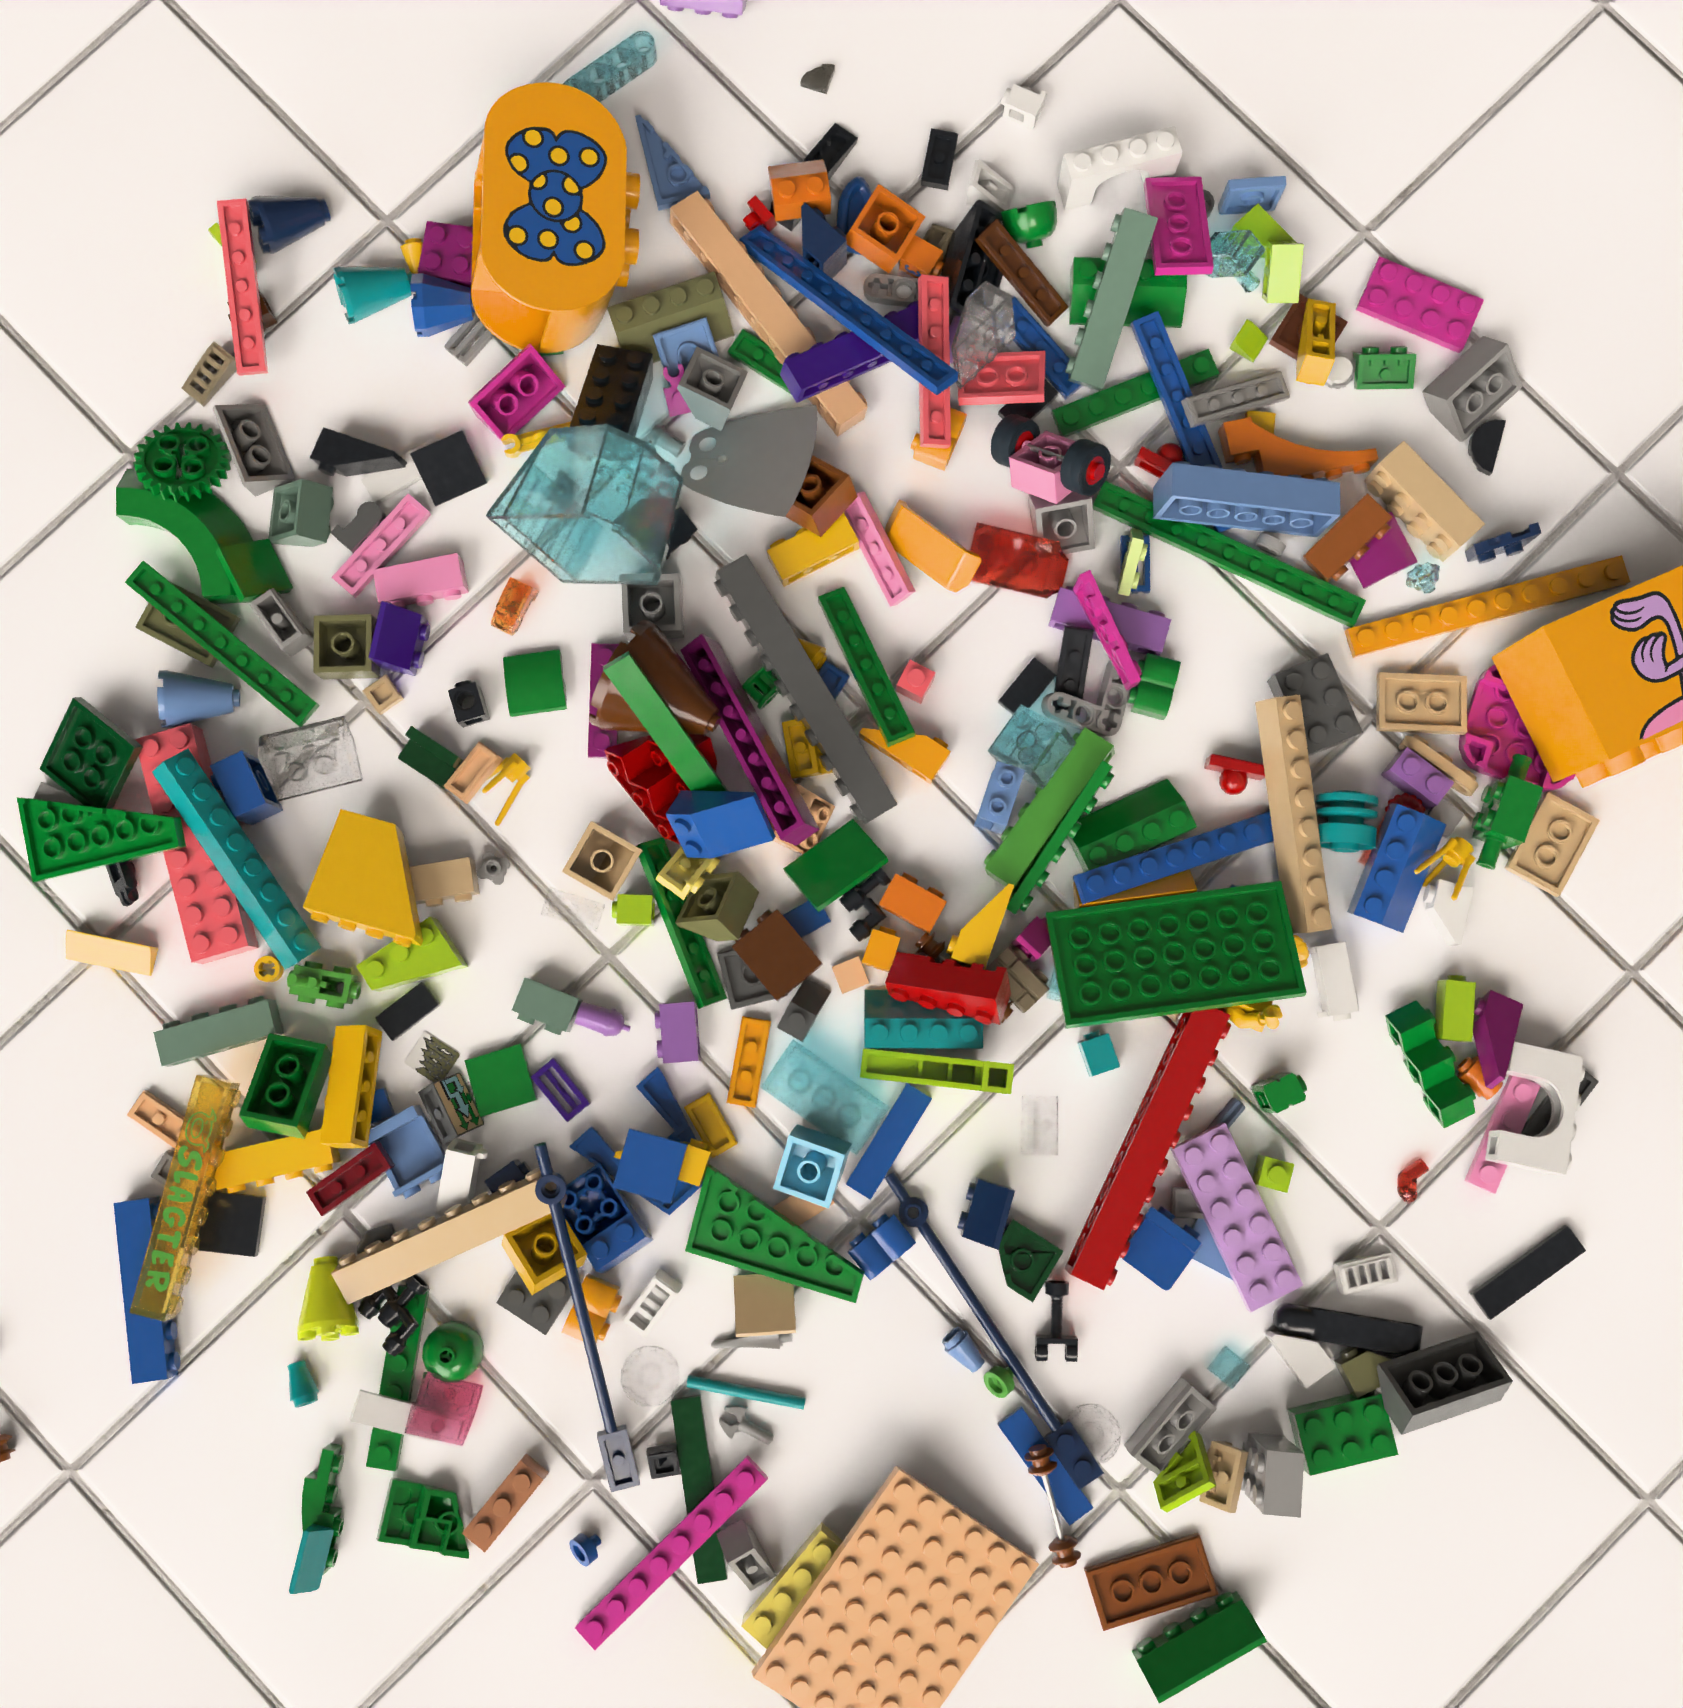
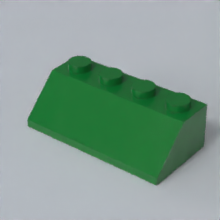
[1069,257,1187,328]
[1068,779,1197,872]
[1132,1591,1267,1704]

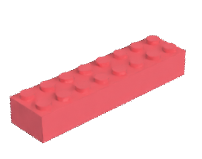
[134,723,259,964]

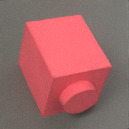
[896,659,936,704]

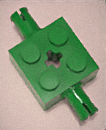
[1471,754,1543,870]

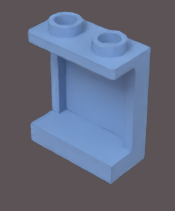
[974,761,1025,834]
[368,1105,445,1199]

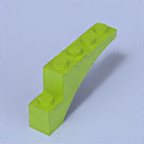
[860,1048,1014,1095]

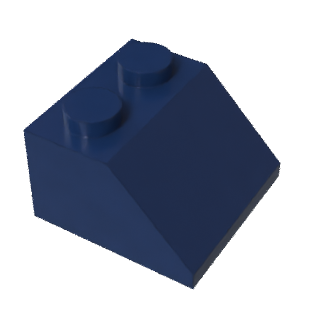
[957,1177,1015,1250]

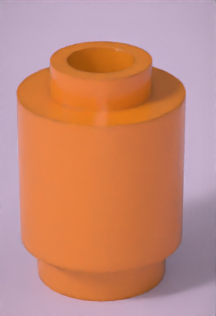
[1457,1056,1503,1100]

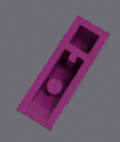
[1473,990,1524,1089]

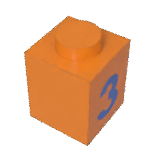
[899,235,945,278]

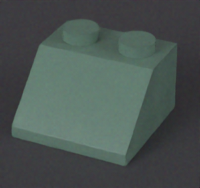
[268,479,334,547]

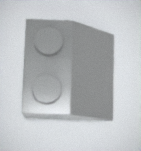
[1028,492,1095,559]

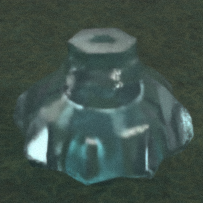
[1405,561,1440,594]

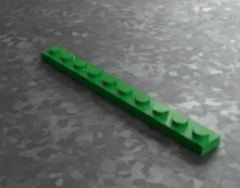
[1093,481,1366,628]

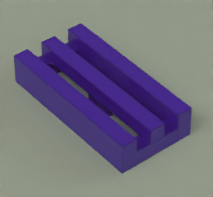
[531,1058,591,1122]

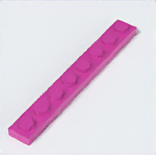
[575,1455,769,1650]

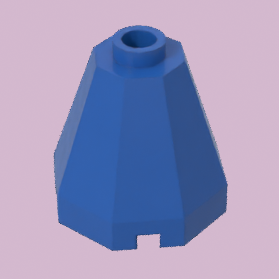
[410,273,476,337]

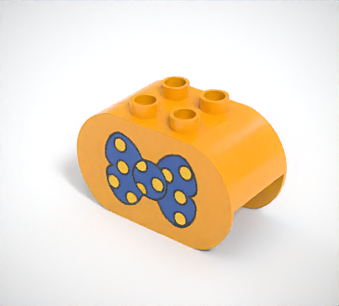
[471,82,640,353]

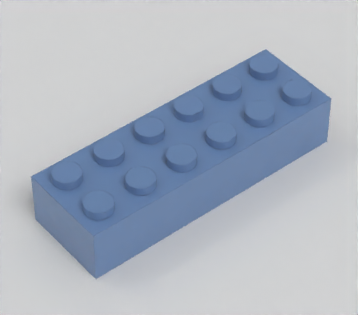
[1153,461,1341,538]

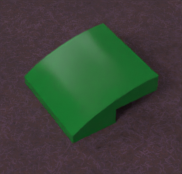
[503,649,567,717]

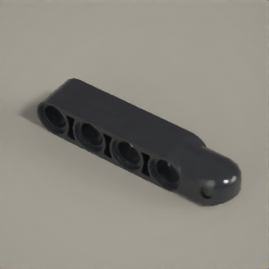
[1273,1303,1423,1355]

